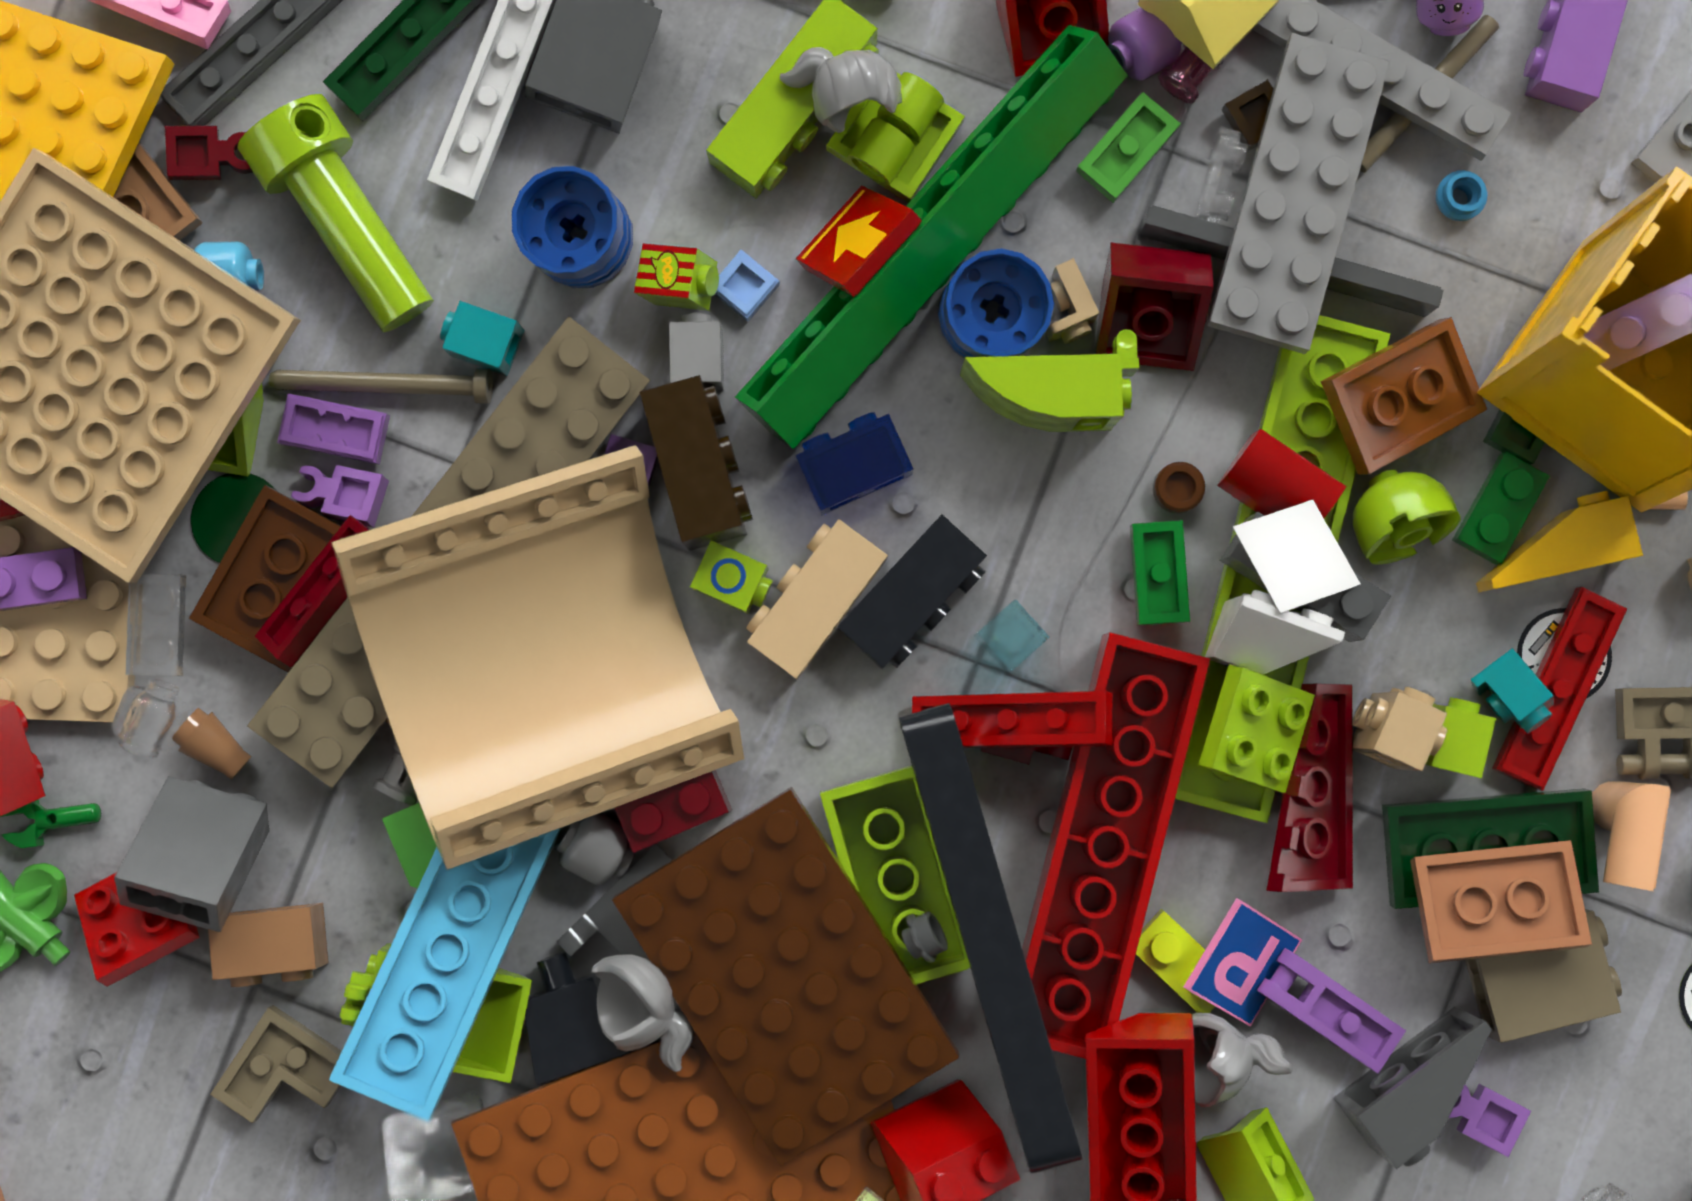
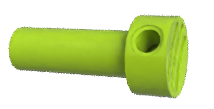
[237,94,434,333]

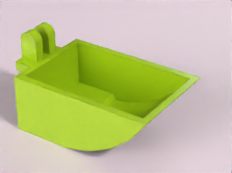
[959,329,1139,432]
[339,943,532,1083]

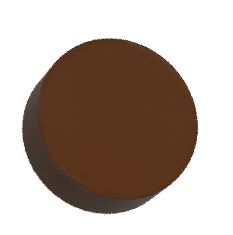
[1153,462,1205,514]

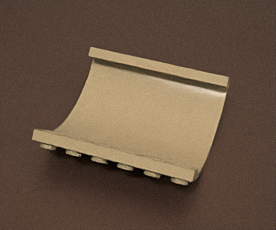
[332,445,744,870]

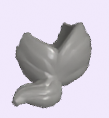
[780,47,902,133]
[591,954,695,1072]
[1192,1012,1293,1107]

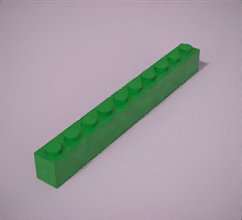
[735,25,1128,449]

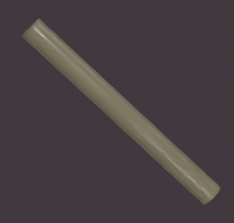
[1360,15,1499,173]

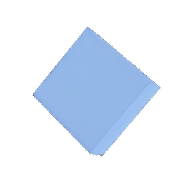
[714,250,780,322]

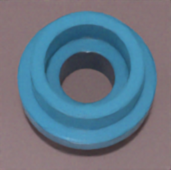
[1436,170,1488,221]

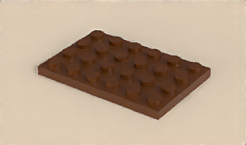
[612,786,959,1166]

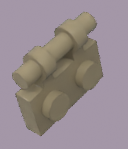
[1615,687,1692,780]

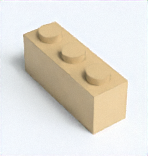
[746,519,888,680]

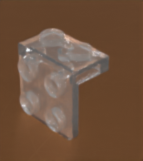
[381,1092,484,1201]

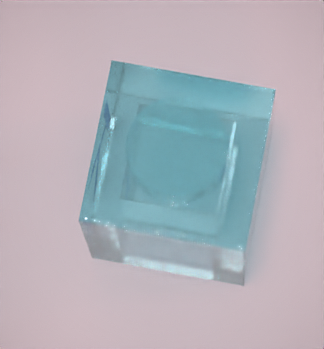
[973,599,1050,673]

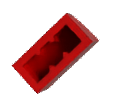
[1217,428,1347,518]

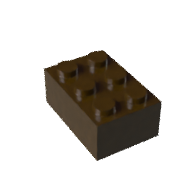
[640,375,753,551]

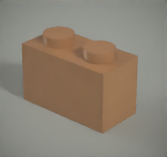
[208,903,329,987]

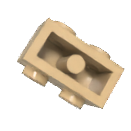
[1352,687,1448,771]

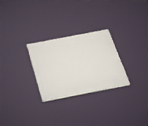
[1233,500,1360,613]

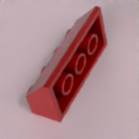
[1086,1013,1197,1201]

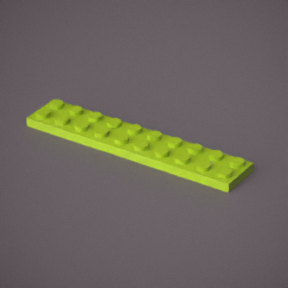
[1175,315,1391,823]

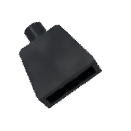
[525,952,632,1085]

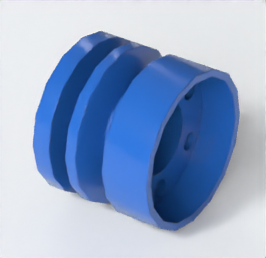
[512,166,633,288]
[938,248,1054,358]

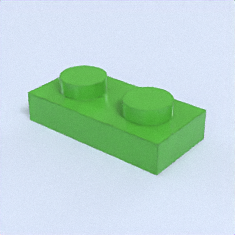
[1076,92,1181,203]

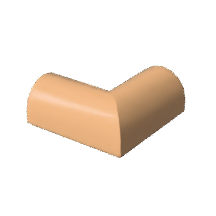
[1592,781,1671,891]

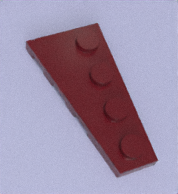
[1266,683,1353,892]

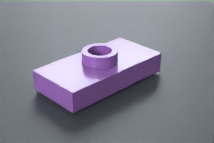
[277,393,390,465]

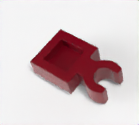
[165,126,253,180]

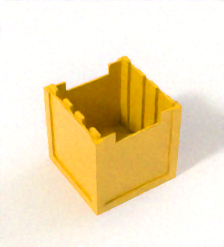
[1477,167,1692,513]

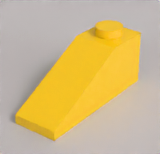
[1476,491,1643,593]

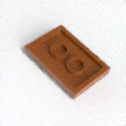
[1321,317,1488,475]

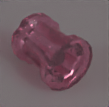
[1158,44,1224,104]

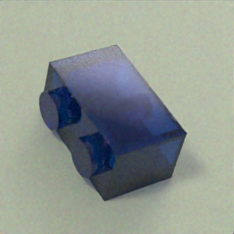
[796,412,914,516]

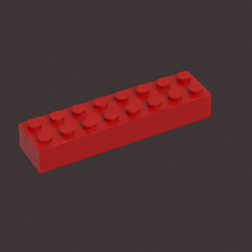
[1022,632,1210,1059]

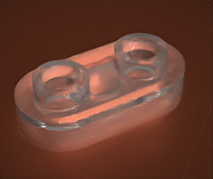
[1195,127,1248,224]

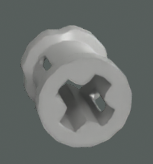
[373,741,418,805]

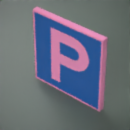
[1184,898,1302,1027]

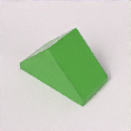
[382,803,437,889]

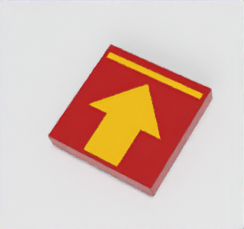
[795,185,922,297]

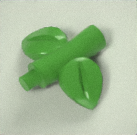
[0,863,71,972]

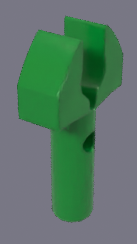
[0,799,102,848]

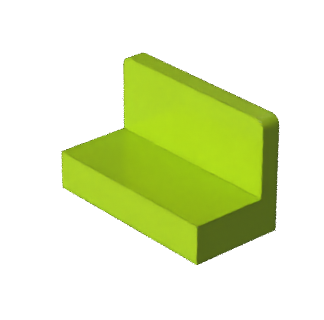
[1197,1107,1315,1201]

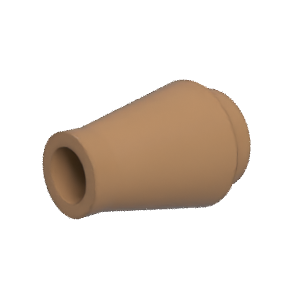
[171,708,252,780]

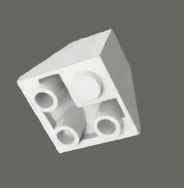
[1205,590,1345,675]

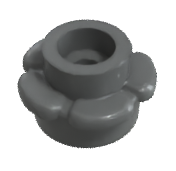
[902,912,948,963]

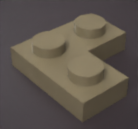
[210,1005,342,1123]

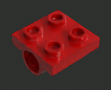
[74,872,200,987]

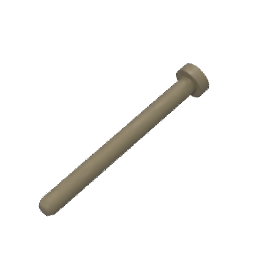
[269,368,493,404]

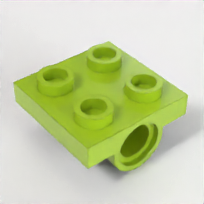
[826,72,965,203]
[1198,665,1315,793]

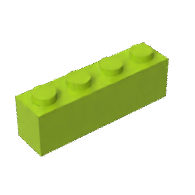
[706,0,879,199]

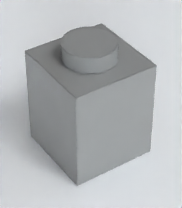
[669,313,724,390]

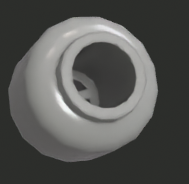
[554,813,634,885]

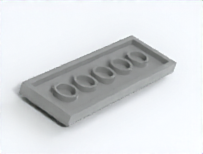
[1207,33,1390,354]

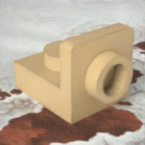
[1046,258,1099,344]

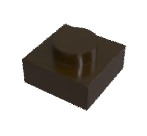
[1221,79,1274,152]

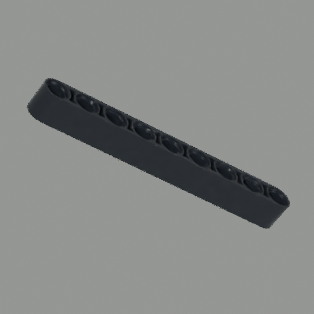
[899,703,1082,1174]

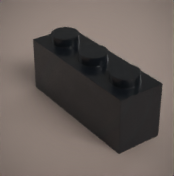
[838,514,987,669]

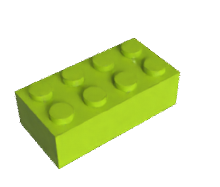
[820,765,971,984]

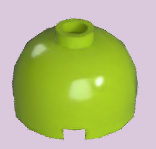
[1353,470,1461,565]

